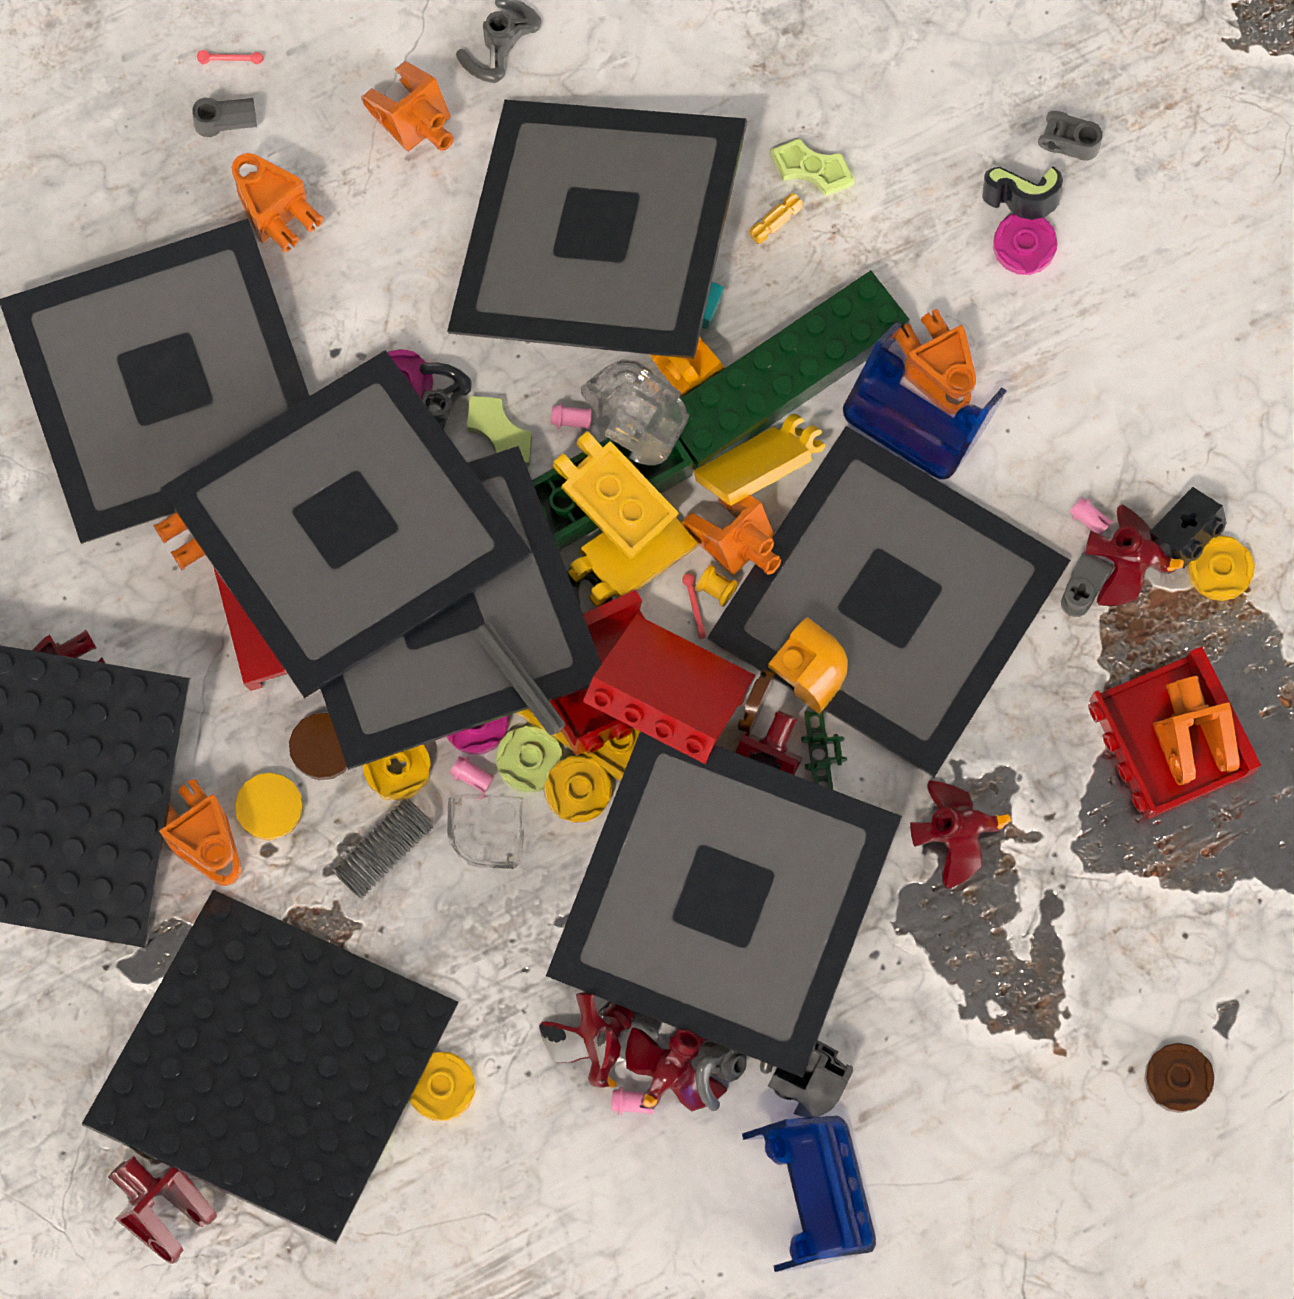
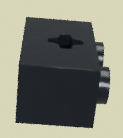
[1150,487,1227,569]

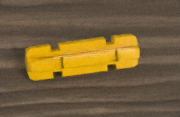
[749,193,803,244]

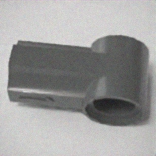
[192,97,257,137]

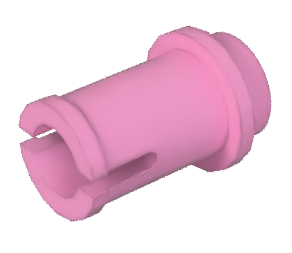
[551,403,592,429]
[1070,497,1113,535]
[449,756,495,794]
[611,1087,654,1115]

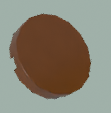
[737,669,776,734]
[289,713,348,780]
[1144,1043,1215,1113]

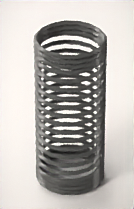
[332,798,434,898]

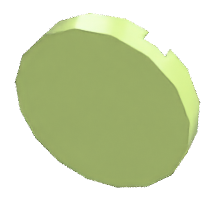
[496,725,563,793]

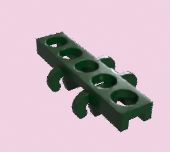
[801,711,847,790]

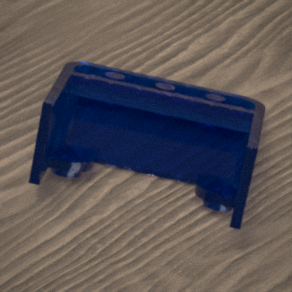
[843,322,1007,479]
[742,1115,876,1272]

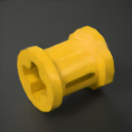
[695,565,739,607]

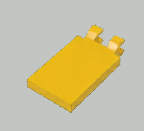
[693,413,825,506]
[552,431,679,560]
[568,518,698,608]

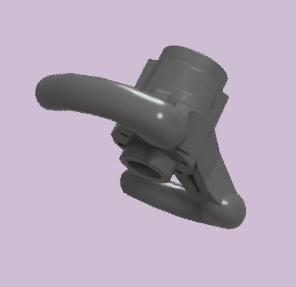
[456,0,541,83]
[696,1042,773,1111]

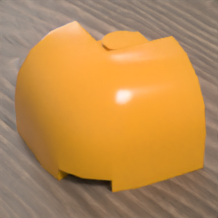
[650,336,725,396]
[768,617,848,714]

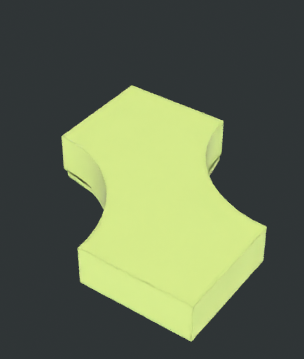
[770,138,855,196]
[467,396,532,466]

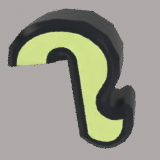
[982,166,1063,220]

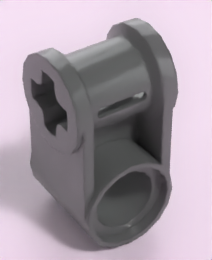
[1038,111,1103,161]
[1061,550,1114,617]

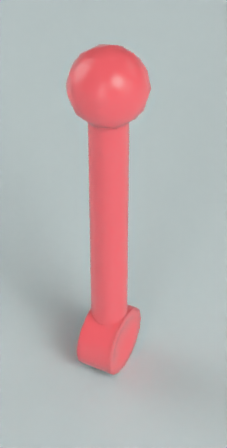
[197,50,263,64]
[682,573,706,639]

